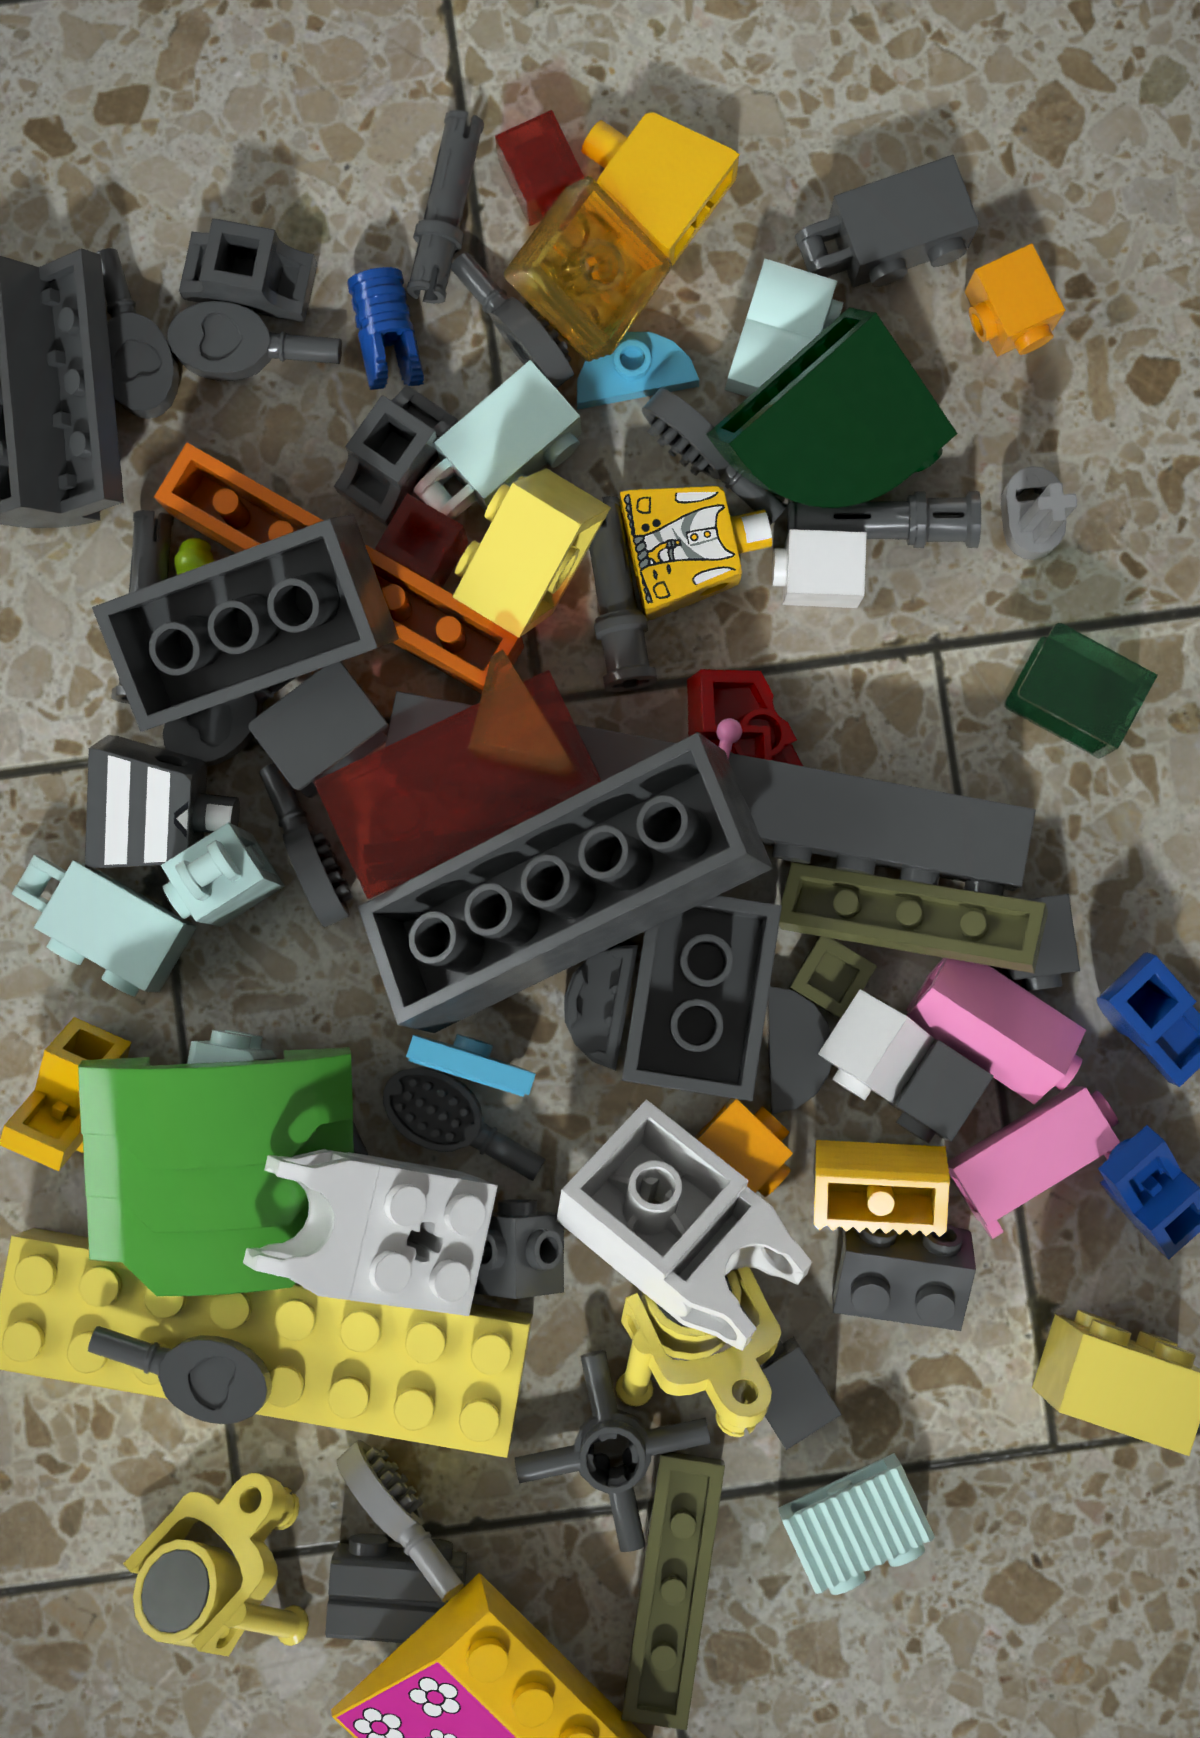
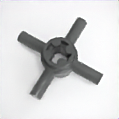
[515,1350,711,1552]

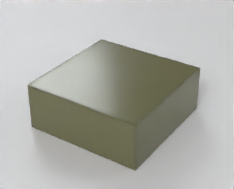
[788,936,877,1019]

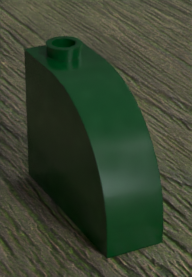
[706,307,958,508]

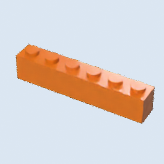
[154,442,524,701]

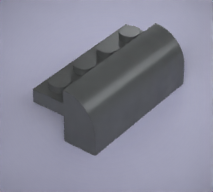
[0,248,124,528]

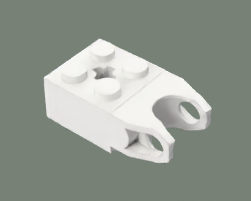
[556,1099,812,1351]
[243,1149,498,1316]

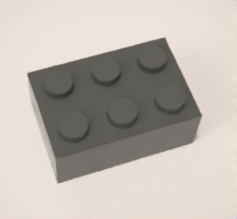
[622,896,782,1101]

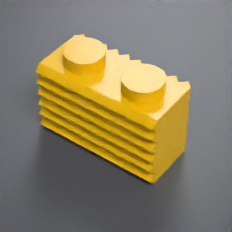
[813,1140,950,1237]

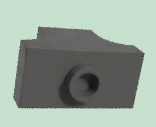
[179,218,317,323]
[334,384,458,527]

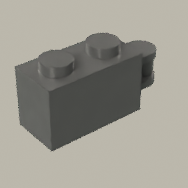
[795,155,979,288]

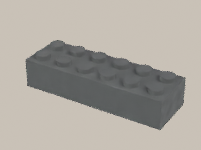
[358,732,773,1033]

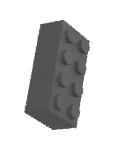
[92,514,400,732]

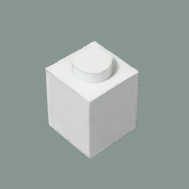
[772,529,867,608]
[818,989,935,1104]

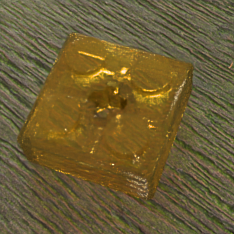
[504,176,672,362]

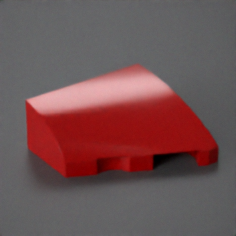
[687,669,803,766]

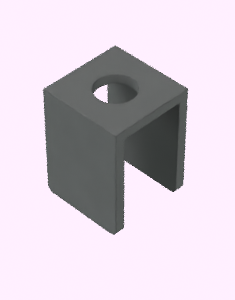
[248,661,389,798]

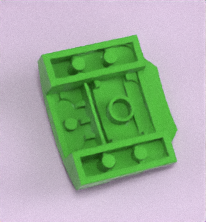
[78,1047,354,1296]

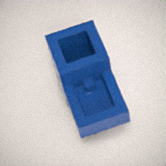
[1096,952,1200,1087]
[1098,1125,1200,1260]

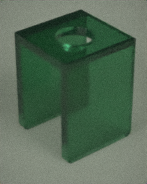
[1004,623,1158,759]

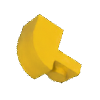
[0,1017,132,1171]

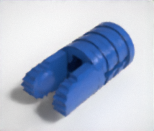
[347,267,424,390]

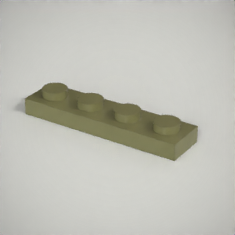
[779,862,1048,973]
[622,1452,725,1730]

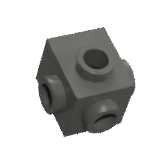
[474,1199,564,1299]

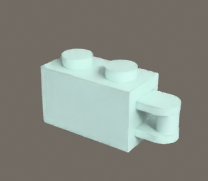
[414,360,582,525]
[161,822,285,927]
[11,854,197,997]

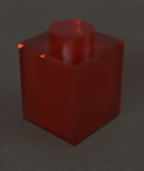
[495,110,585,226]
[375,493,469,588]

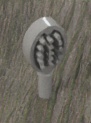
[337,1440,464,1602]

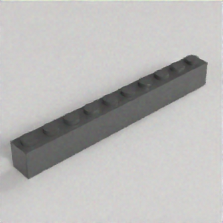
[381,691,1036,896]

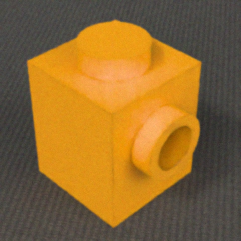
[965,243,1066,357]
[694,1098,793,1197]

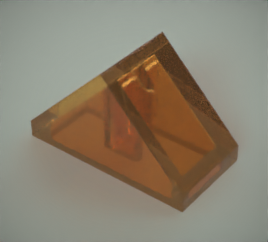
[468,649,577,778]

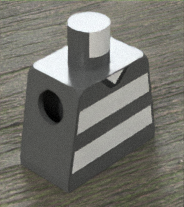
[85,735,240,868]

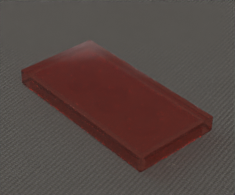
[313,670,602,900]

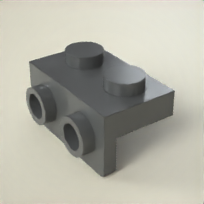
[832,1224,976,1331]

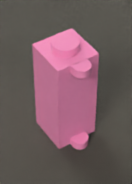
[906,958,1086,1105]
[947,1085,1120,1239]

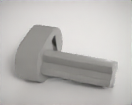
[1001,466,1077,560]

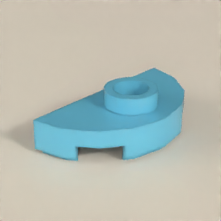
[577,332,700,410]
[406,1034,536,1097]

